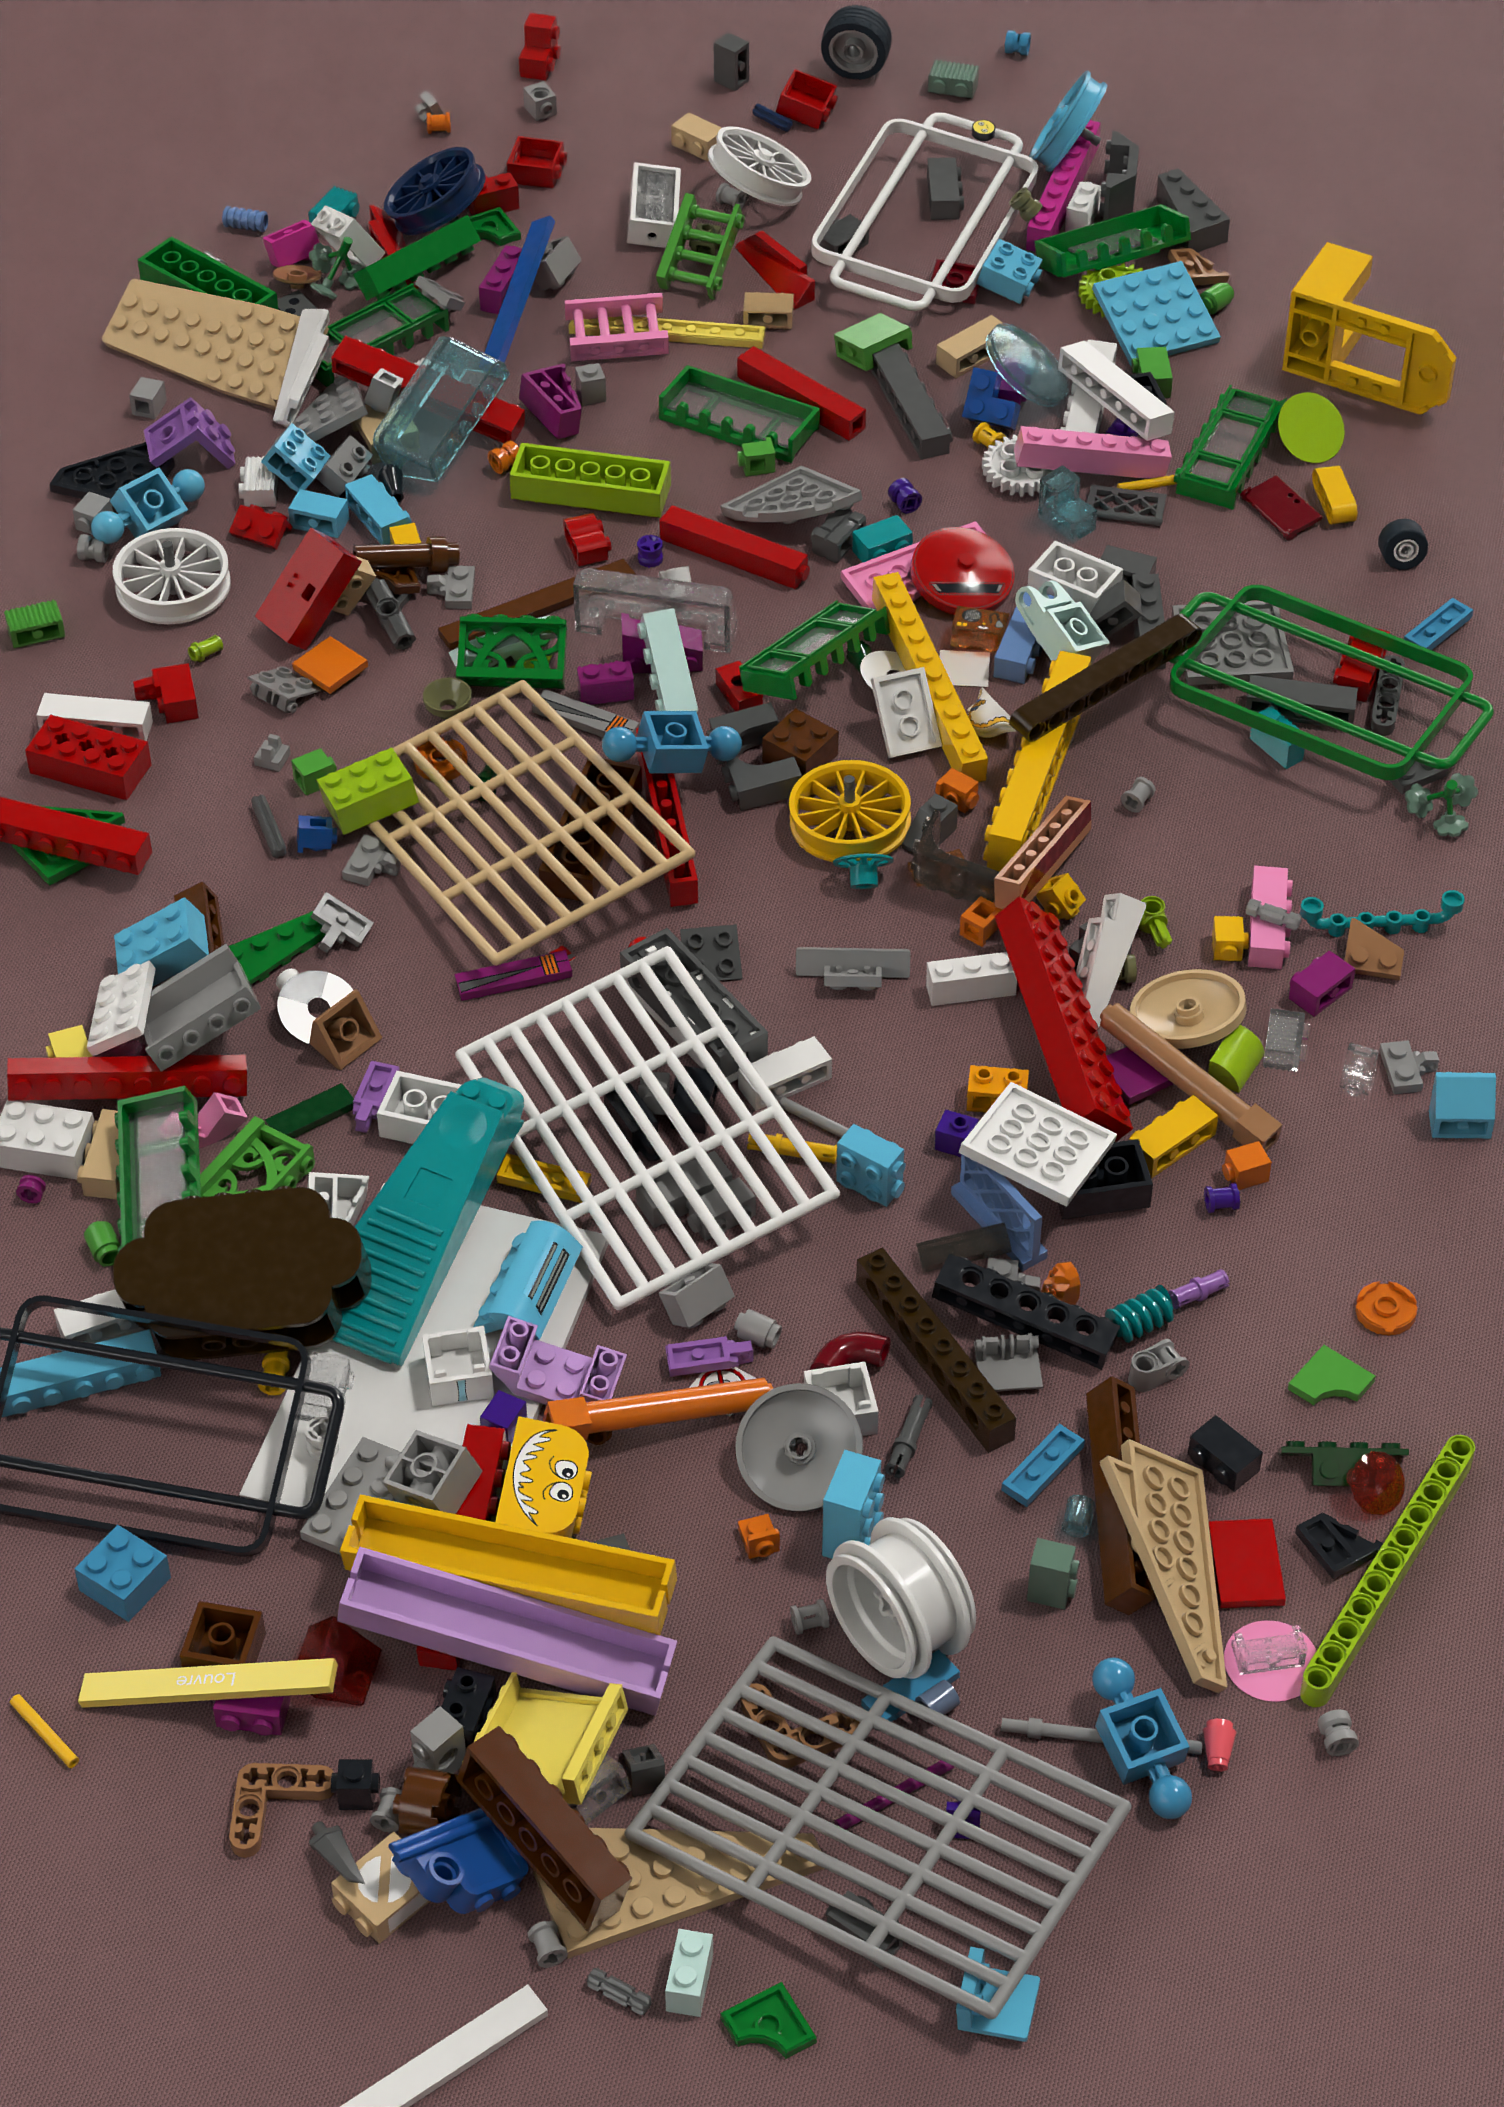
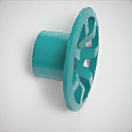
[833,853,894,889]

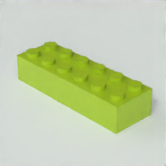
[509,443,671,518]

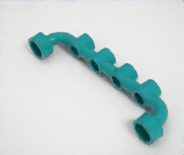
[1300,890,1465,937]

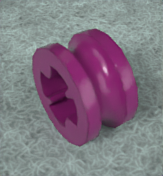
[16,1175,46,1204]

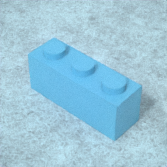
[345,474,411,544]

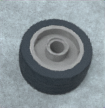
[821,5,892,80]

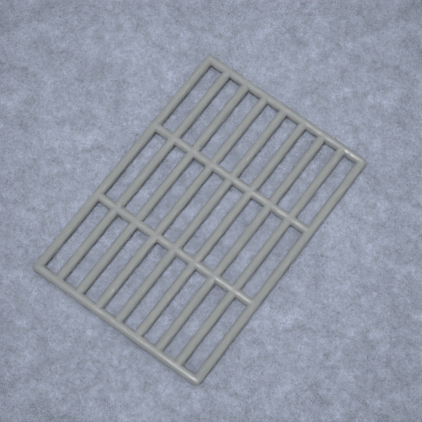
[625,1636,1132,2019]

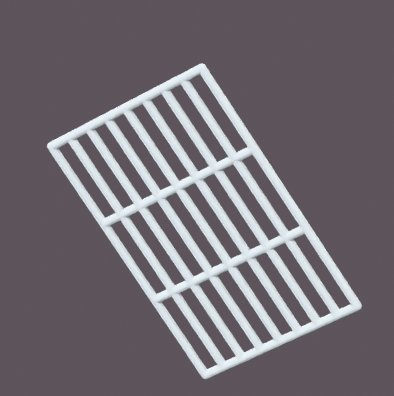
[455,946,840,1310]

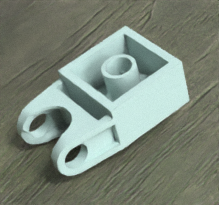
[1015,580,1110,663]

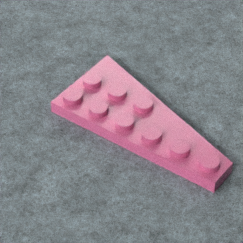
[840,521,986,609]

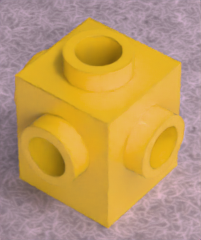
[1035,873,1086,920]

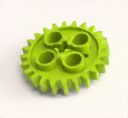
[1078,262,1143,317]

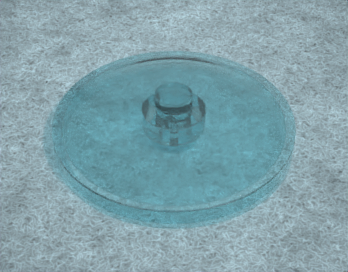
[986,323,1069,407]

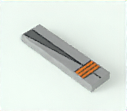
[532,689,640,737]

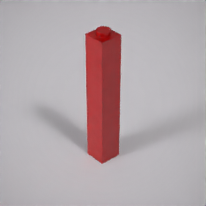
[737,346,866,441]
[659,505,810,589]

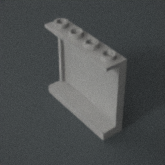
[144,944,262,1072]

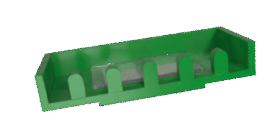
[1035,204,1191,277]

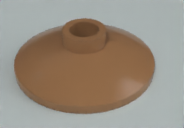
[273,265,321,289]

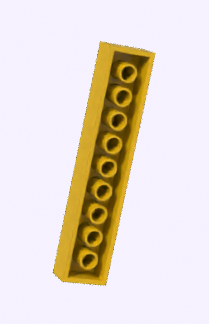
[983,650,1091,875]

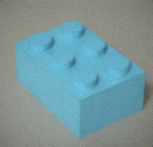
[114,897,209,987]
[822,1450,885,1559]

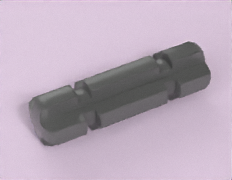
[587,1968,652,2015]

